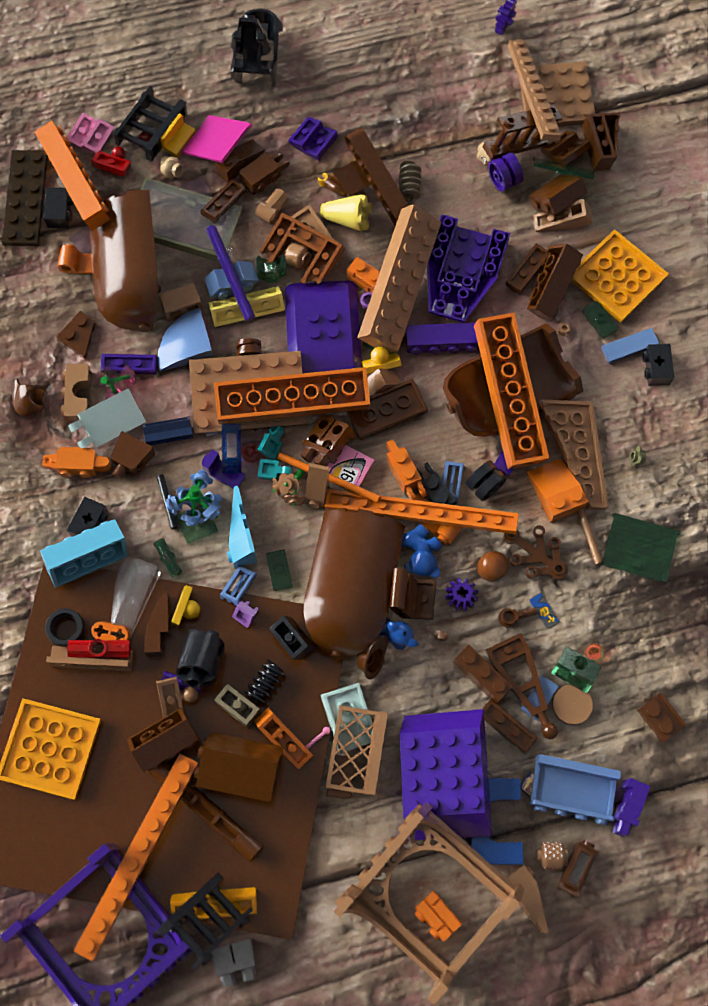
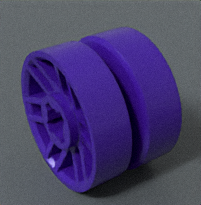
[488,153,524,192]

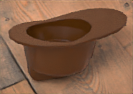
[356,635,388,679]

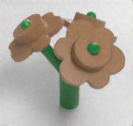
[272,469,305,506]

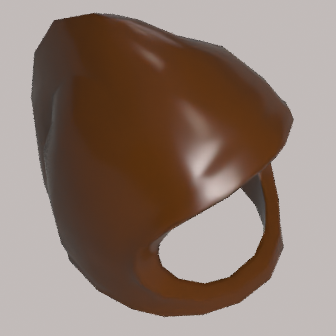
[12,378,46,416]

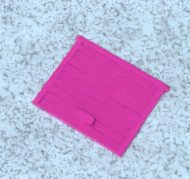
[181,115,252,163]

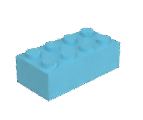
[40,519,128,588]

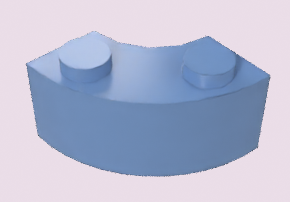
[205,261,259,300]

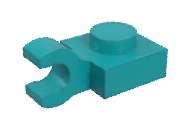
[257,425,284,460]
[257,459,292,481]

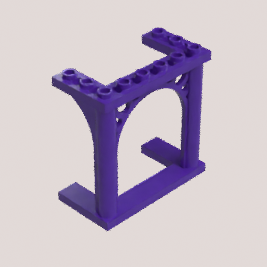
[0,843,192,1006]

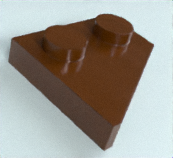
[57,311,96,359]

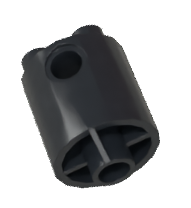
[176,629,225,688]

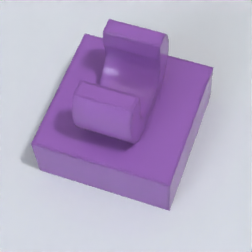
[232,601,258,628]

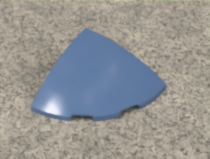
[158,308,213,372]

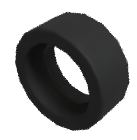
[45,608,86,647]

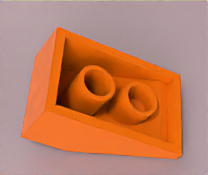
[526,458,589,523]

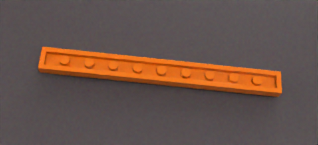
[324,489,519,534]
[74,754,199,962]

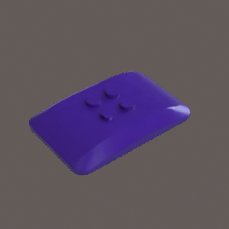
[285,281,363,373]

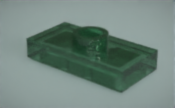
[582,301,619,339]
[266,549,293,591]

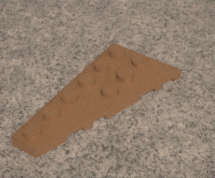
[539,400,609,510]

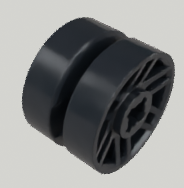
[465,460,507,502]

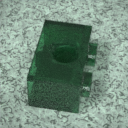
[551,646,602,693]

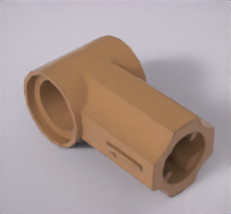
[255,189,289,224]

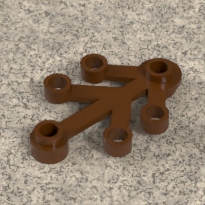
[503,525,568,580]

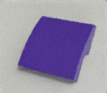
[288,116,338,160]

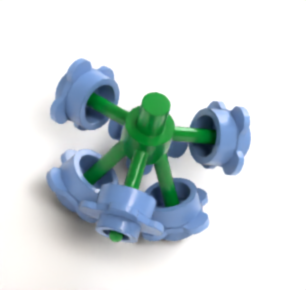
[165,470,221,526]

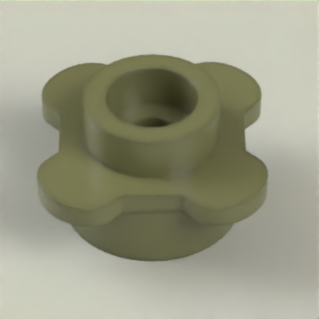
[630,446,646,467]

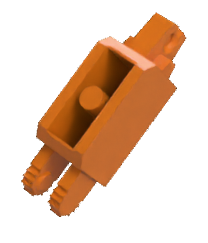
[386,439,427,500]
[42,447,112,478]

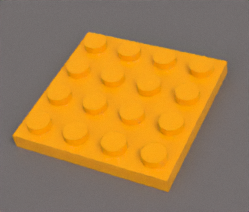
[572,229,669,323]
[0,698,102,800]

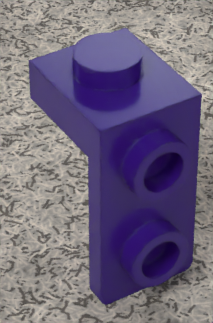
[202,450,246,489]

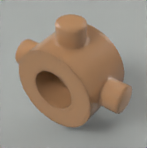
[556,322,572,337]
[434,631,449,641]

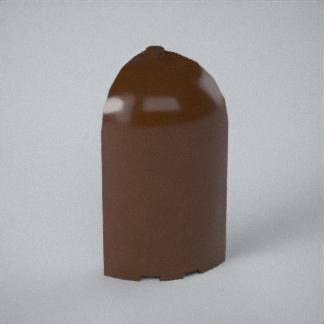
[89,190,158,332]
[443,323,584,437]
[303,508,405,661]

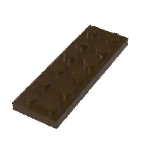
[2,150,48,246]

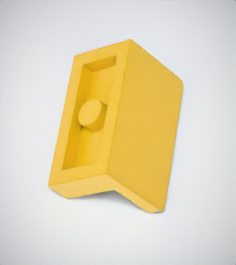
[161,113,196,158]

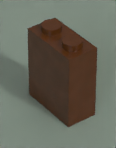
[529,173,588,215]

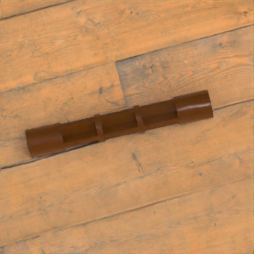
[150,760,264,862]

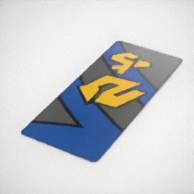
[529,593,559,629]

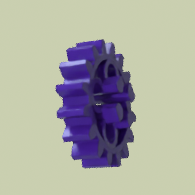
[495,0,517,35]

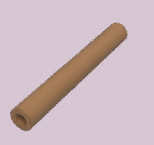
[577,509,603,565]

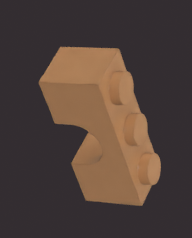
[61,364,92,423]

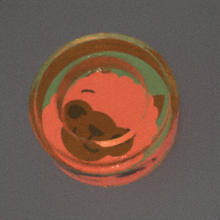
[584,644,605,664]

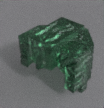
[256,254,287,283]

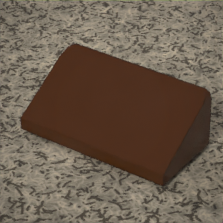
[326,755,355,799]

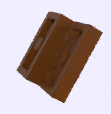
[541,131,592,165]

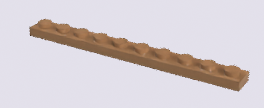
[508,39,561,141]

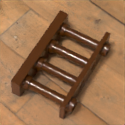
[482,105,563,160]

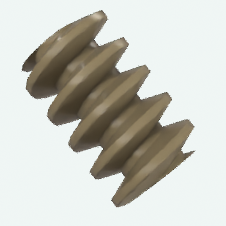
[399,161,422,201]

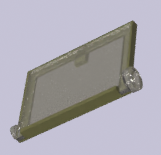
[140,178,243,262]

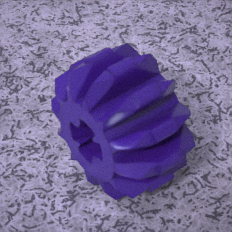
[445,578,479,611]

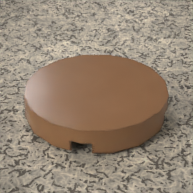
[552,684,593,726]

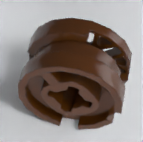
[236,338,262,356]

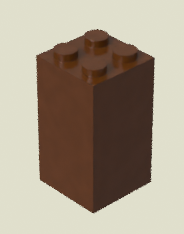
[194,732,284,802]

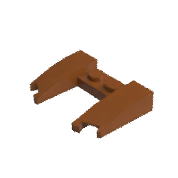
[260,213,345,285]

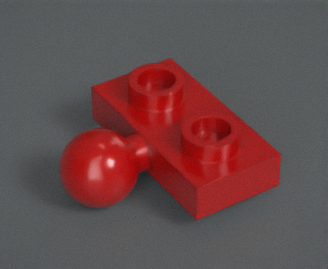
[91,147,131,177]

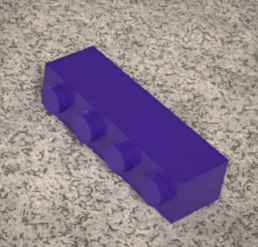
[405,323,479,355]

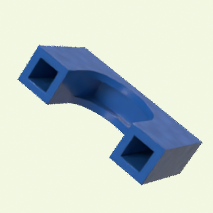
[466,778,523,865]

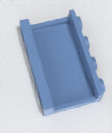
[529,754,621,825]

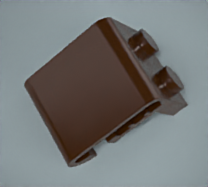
[389,568,437,620]

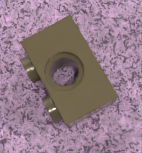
[215,684,261,728]

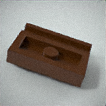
[637,693,686,743]

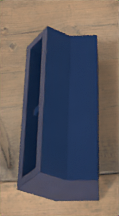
[143,416,193,446]

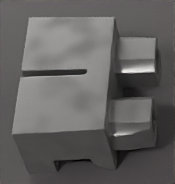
[211,939,257,988]

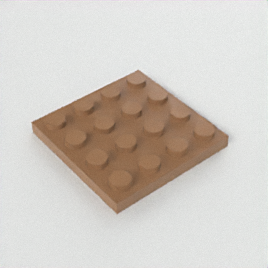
[519,62,595,128]

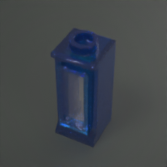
[221,424,242,474]

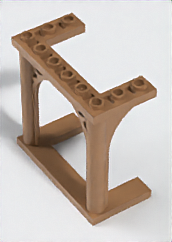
[333,802,525,1005]

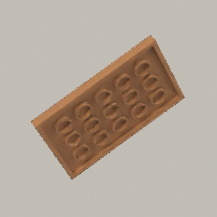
[189,351,307,435]

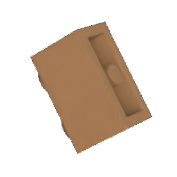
[159,283,203,321]

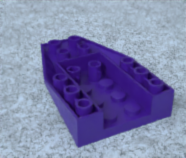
[427,214,511,323]

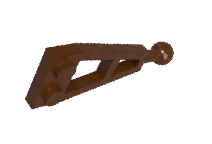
[485,633,558,740]

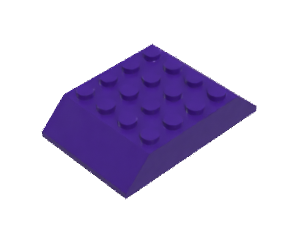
[400,709,492,840]

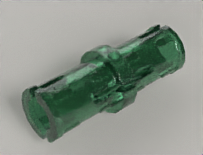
[153,538,182,578]

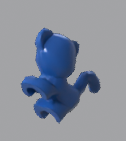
[401,524,443,578]
[378,617,419,650]

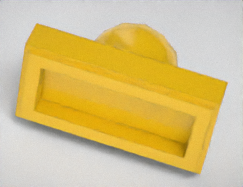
[362,346,402,374]
[170,585,200,627]

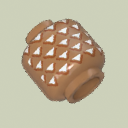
[536,842,568,870]

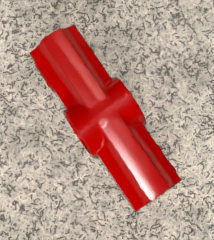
[67,639,131,659]

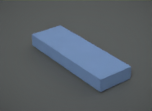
[601,328,659,364]

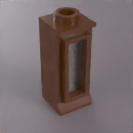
[556,840,599,899]

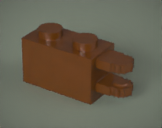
[239,152,290,195]

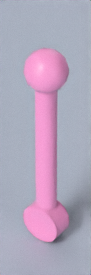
[305,727,330,749]

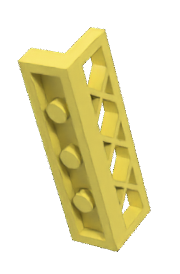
[208,286,285,327]

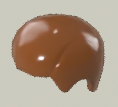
[477,551,509,582]

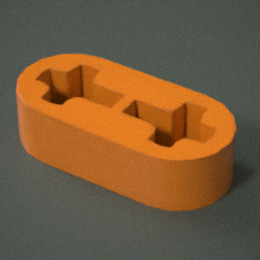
[91,621,131,640]

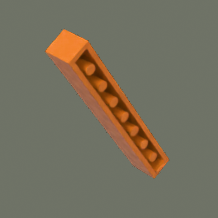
[35,121,110,231]

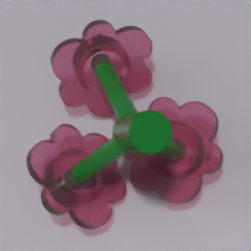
[97,366,136,399]

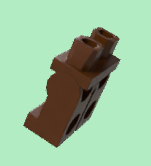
[300,414,356,466]

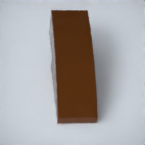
[144,592,171,657]

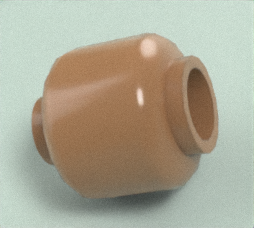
[283,243,311,269]

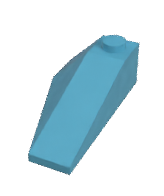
[227,486,257,568]

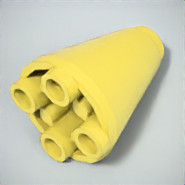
[320,195,372,231]

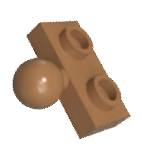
[156,677,199,718]

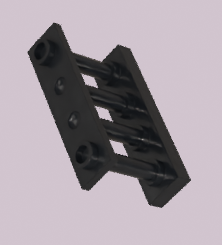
[114,86,187,162]
[158,873,253,970]

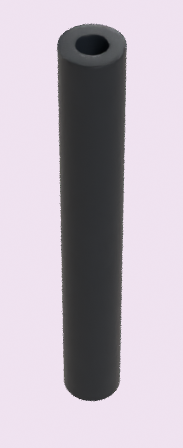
[156,474,178,529]

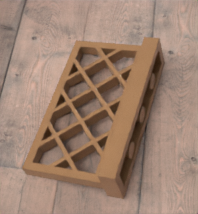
[326,705,388,797]

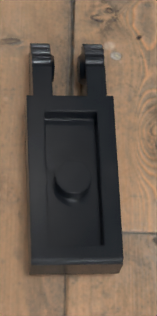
[417,462,457,505]

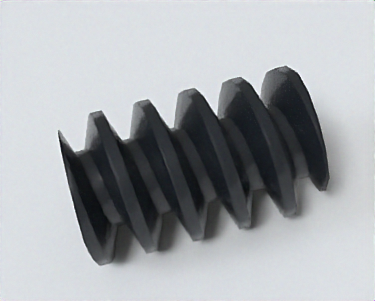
[243,659,286,704]

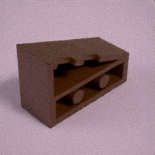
[581,112,620,171]

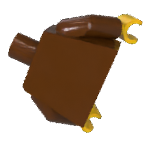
[318,159,370,200]

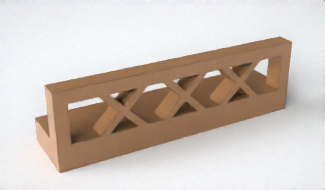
[46,646,133,671]

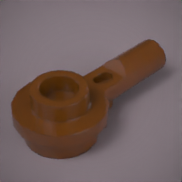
[498,607,537,628]

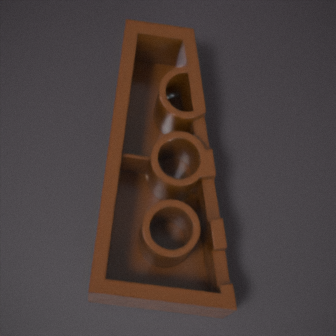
[527,244,583,320]

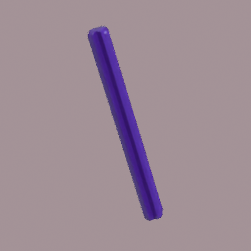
[206,225,255,321]

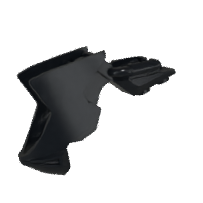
[230,8,283,86]

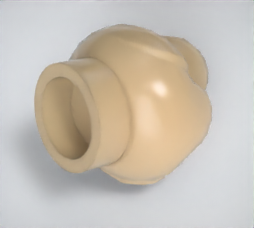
[160,156,184,179]

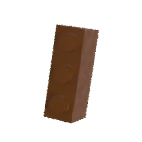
[453,645,513,704]

